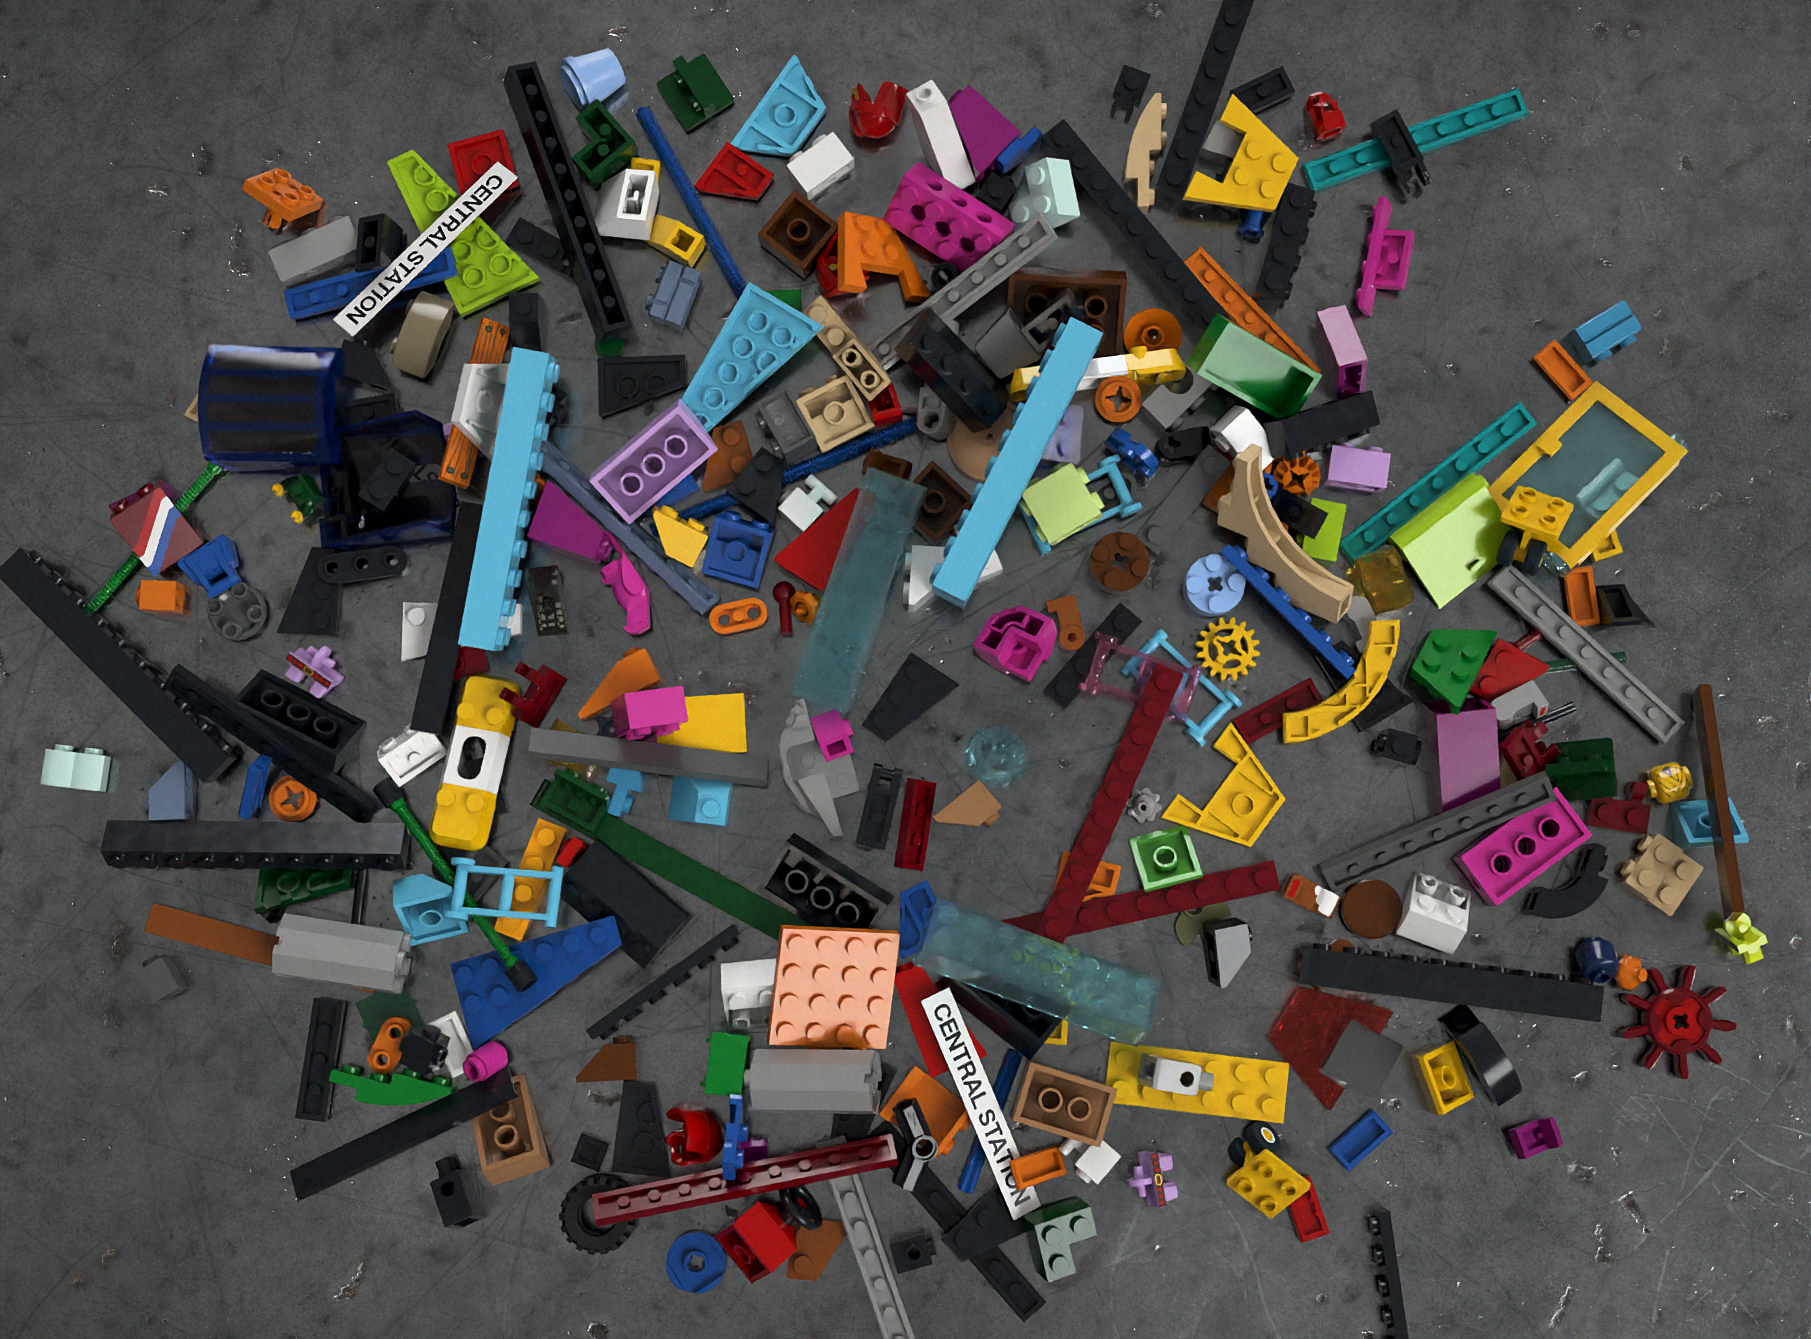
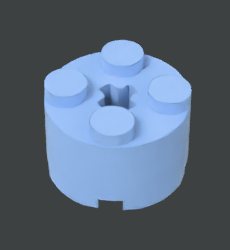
[1182,554,1246,617]

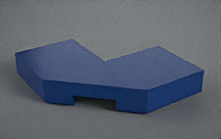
[996,126,1043,174]

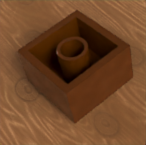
[757,190,838,279]
[892,460,973,546]

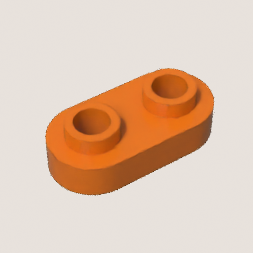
[709,598,768,635]
[368,1015,412,1074]

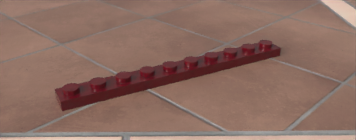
[1034,662,1184,948]
[982,860,1281,951]
[592,1134,898,1227]

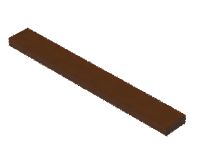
[1692,684,1745,922]

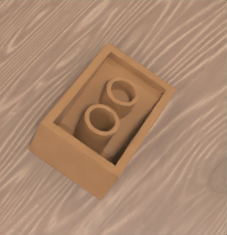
[1010,1060,1117,1148]
[472,1073,550,1186]

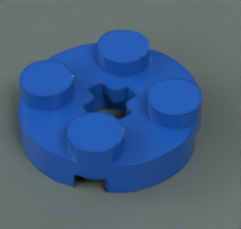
[1104,428,1160,479]
[666,1231,727,1293]

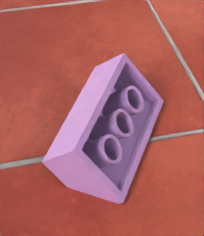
[589,398,718,524]

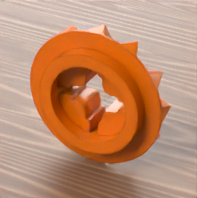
[1095,376,1142,423]
[1273,455,1321,497]
[269,775,318,822]

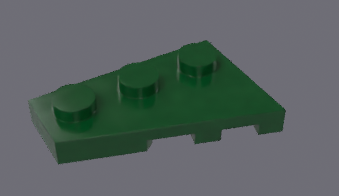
[254,868,352,914]

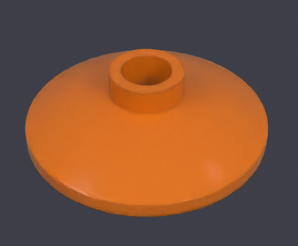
[1124,308,1182,354]

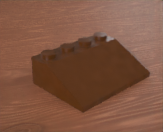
[1007,266,1127,361]

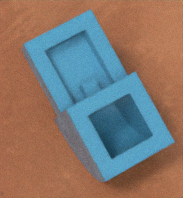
[606,768,644,818]

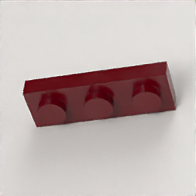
[1232,677,1324,745]
[894,778,936,871]

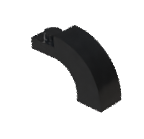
[1525,843,1609,919]
[1441,1005,1523,1107]

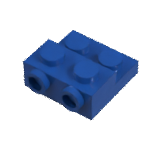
[701,510,775,588]

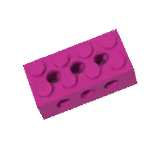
[882,161,1016,272]
[1453,787,1592,906]

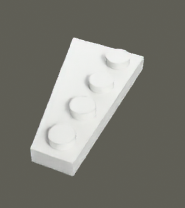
[401,602,523,662]

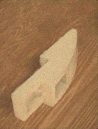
[1124,93,1167,215]
[802,295,892,401]

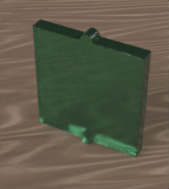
[355,982,424,1044]

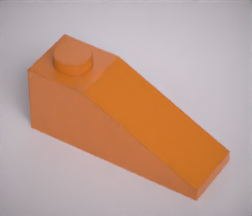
[578,647,663,721]

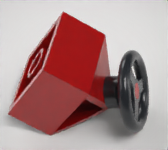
[713,1185,823,1284]

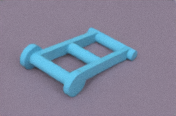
[1018,454,1143,555]
[1120,629,1242,747]
[443,857,564,928]

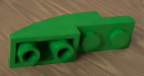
[329,1064,457,1106]

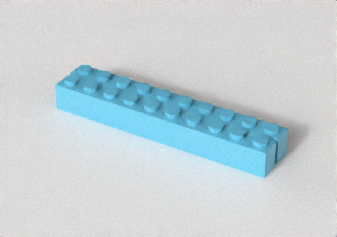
[929,317,1103,609]
[458,347,560,651]

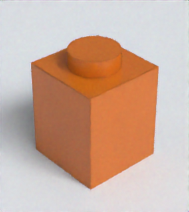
[136,580,185,614]

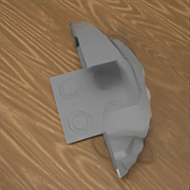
[778,697,860,837]

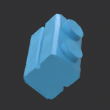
[1568,300,1642,364]

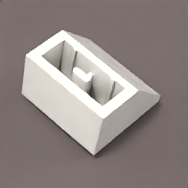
[594,169,660,240]
[903,545,946,612]
[1396,871,1471,955]
[721,958,776,1031]

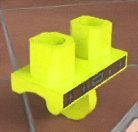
[1714,913,1768,964]

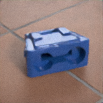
[177,534,242,599]

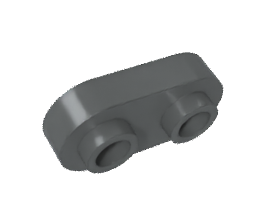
[1089,472,1137,513]

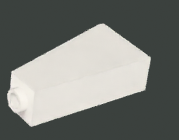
[906,80,976,189]

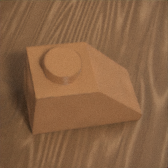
[933,780,1002,827]

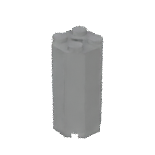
[272,913,412,994]
[744,1049,882,1114]

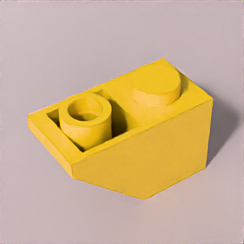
[643,214,706,268]
[652,505,709,567]

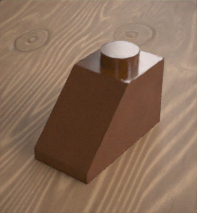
[576,1036,640,1083]

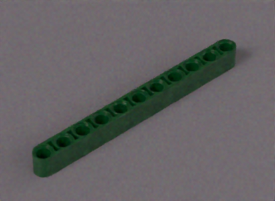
[530,779,813,941]

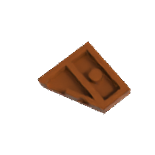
[702,420,753,493]
[786,1217,846,1281]

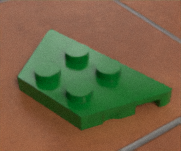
[1410,629,1497,715]

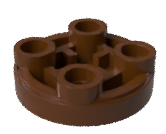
[1341,879,1402,939]

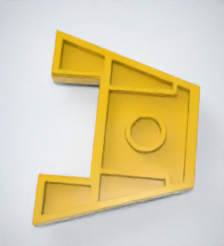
[1182,94,1299,213]
[1160,723,1286,847]

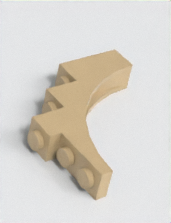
[1216,443,1354,624]

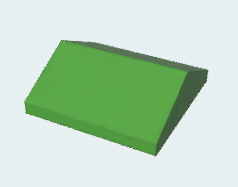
[1129,825,1203,892]

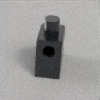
[430,1157,486,1230]

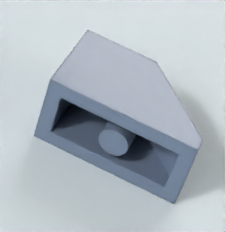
[144,759,193,821]

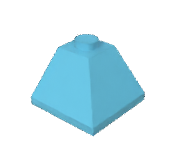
[668,776,733,827]
[393,874,469,946]

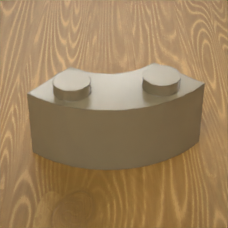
[390,291,454,378]

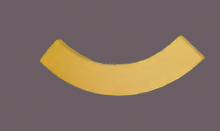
[1282,619,1400,743]

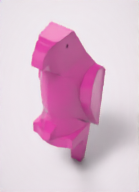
[600,530,651,635]

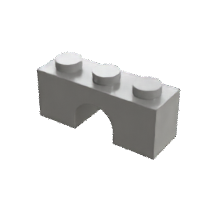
[1139,358,1220,434]

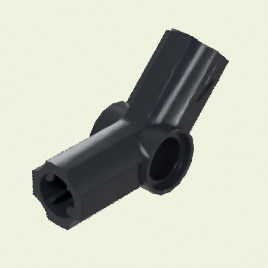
[891,1098,938,1192]

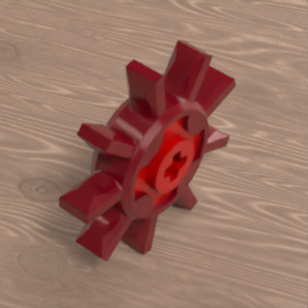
[1619,965,1737,1079]

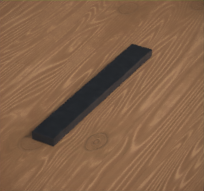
[410,501,484,736]
[164,663,377,823]
[290,1067,519,1200]
[865,1120,1047,1323]

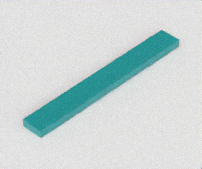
[1301,88,1529,192]
[1339,401,1538,567]

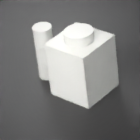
[778,474,838,533]
[1058,1138,1121,1184]

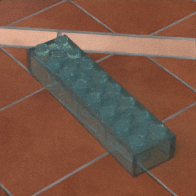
[790,467,928,713]
[912,897,1161,1047]

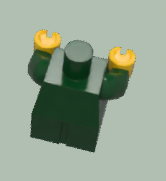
[271,474,329,524]

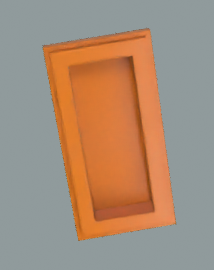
[1533,339,1593,401]
[1562,566,1601,626]
[1009,1144,1067,1191]

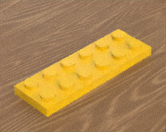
[1105,1041,1289,1123]

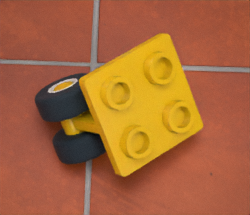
[1496,485,1574,576]
[1226,1121,1310,1218]

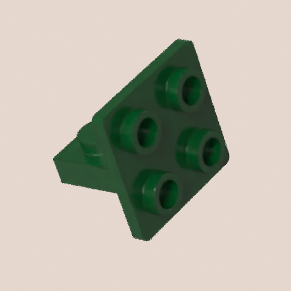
[657,54,734,131]
[1545,737,1618,802]
[540,768,611,834]

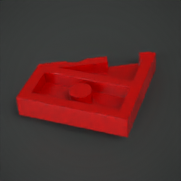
[694,142,775,201]
[1470,637,1550,702]

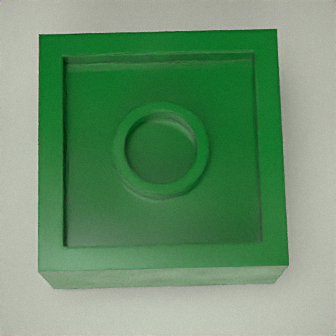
[700,1029,752,1097]

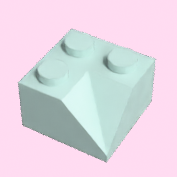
[1009,157,1080,233]

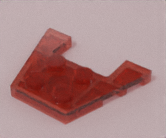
[1268,986,1394,1111]

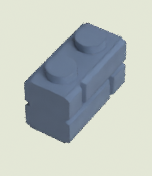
[645,260,703,331]

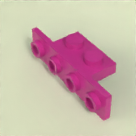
[1356,196,1415,316]

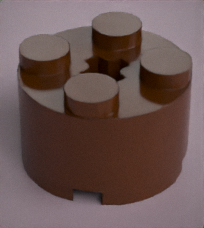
[1088,532,1150,595]

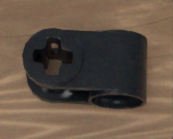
[1154,426,1211,463]

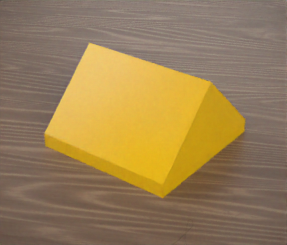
[1409,1040,1474,1116]

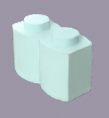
[40,744,111,792]

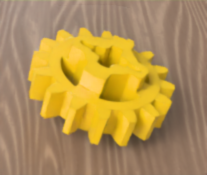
[1195,617,1260,682]

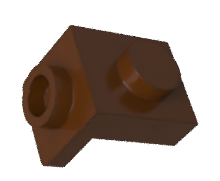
[862,448,913,491]

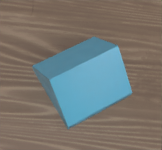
[1671,798,1749,848]

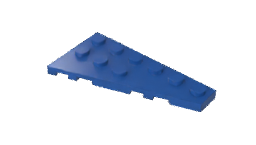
[450,916,622,1051]

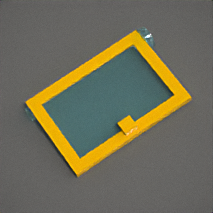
[1488,381,1688,578]

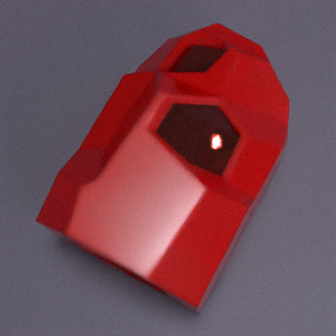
[1306,92,1346,140]

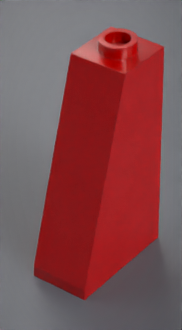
[774,487,881,595]
[894,961,987,1078]

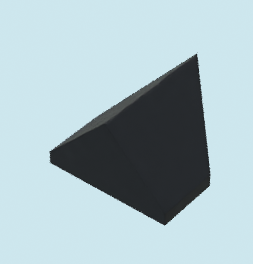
[1595,584,1657,632]

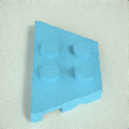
[730,55,826,157]

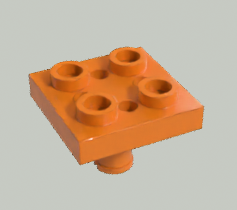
[241,168,324,229]

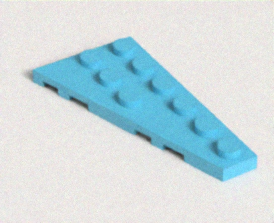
[681,282,824,433]

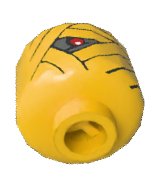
[1645,762,1693,805]

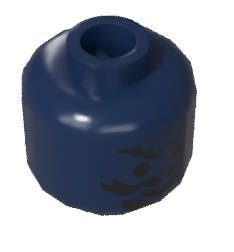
[1576,937,1620,983]

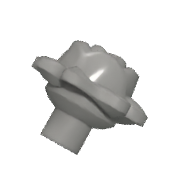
[1126,787,1162,823]

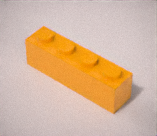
[494,818,571,941]

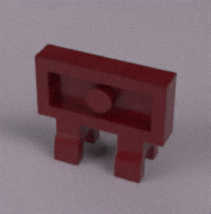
[499,661,566,728]
[1498,719,1561,781]
[1585,778,1651,835]

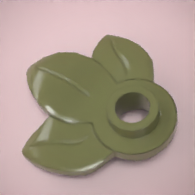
[1175,902,1231,946]

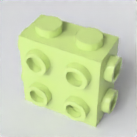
[1020,462,1105,546]

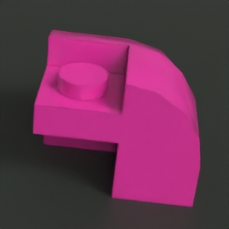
[973,605,1057,682]

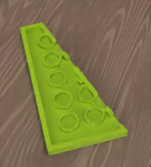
[387,149,540,317]

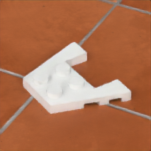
[451,364,510,462]

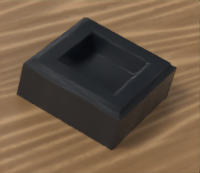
[571,1132,610,1172]

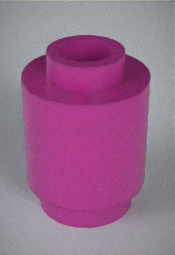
[463,1041,508,1082]

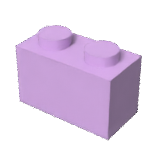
[1323,442,1391,493]

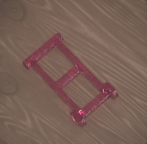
[1078,632,1204,723]

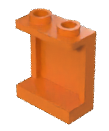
[879,1064,972,1159]

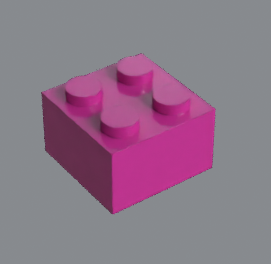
[611,686,688,741]

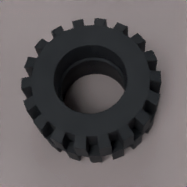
[559,1174,638,1255]

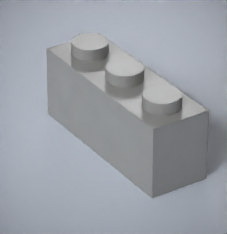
[268,216,358,289]

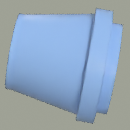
[559,48,626,110]

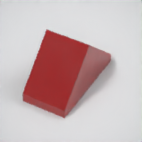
[866,378,903,429]

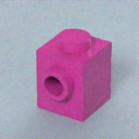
[810,708,854,762]

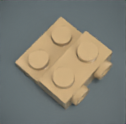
[795,373,875,454]
[1619,833,1704,917]

